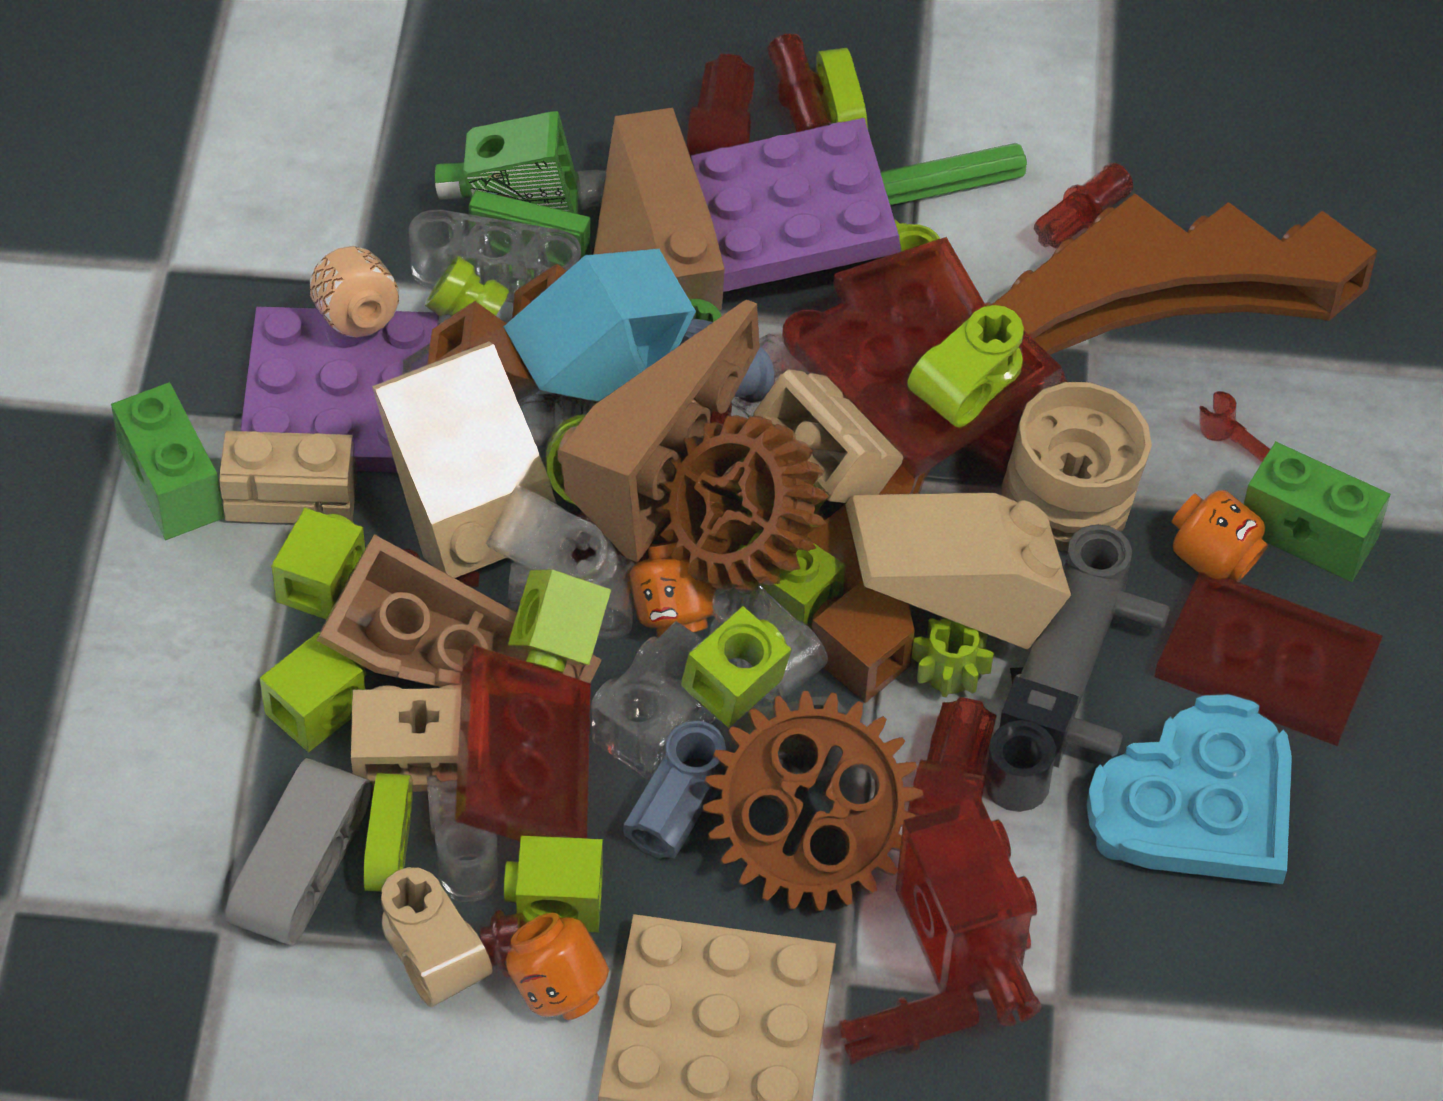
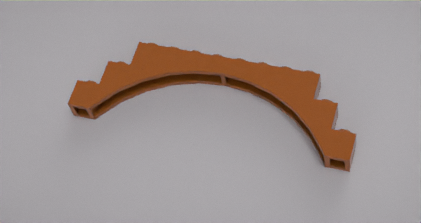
[808,193,1377,703]

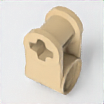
[381,867,493,1007]

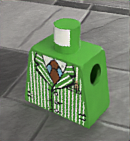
[435,111,579,214]

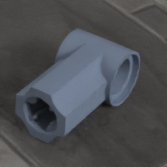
[623,721,726,859]

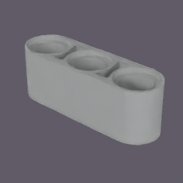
[226,758,372,945]

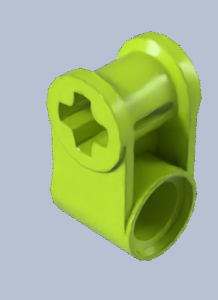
[907,305,1024,428]

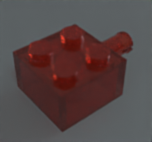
[895,797,1041,1026]

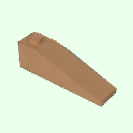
[594,108,725,310]
[558,300,760,562]
[316,534,602,716]

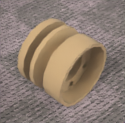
[1001,382,1152,551]

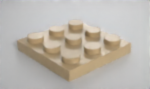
[598,914,836,1101]

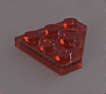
[795,310,1062,479]

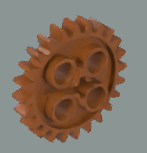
[703,691,923,911]

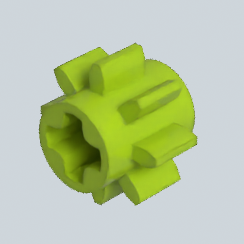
[912,618,994,697]

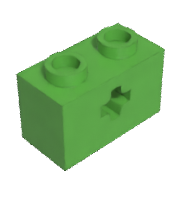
[111,382,224,540]
[1244,441,1391,582]

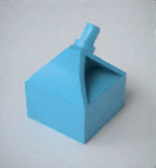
[503,249,696,401]

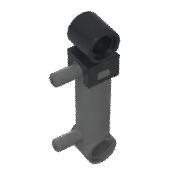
[984,524,1170,812]

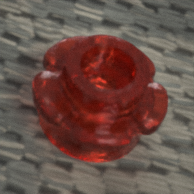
[480,910,527,978]

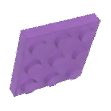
[691,118,901,292]
[240,307,440,473]

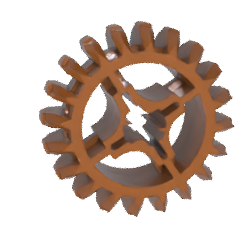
[656,415,829,592]

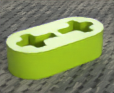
[816,48,868,128]
[364,773,413,892]

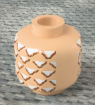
[310,246,399,338]

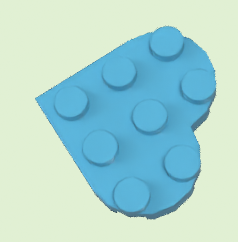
[1086,694,1292,884]

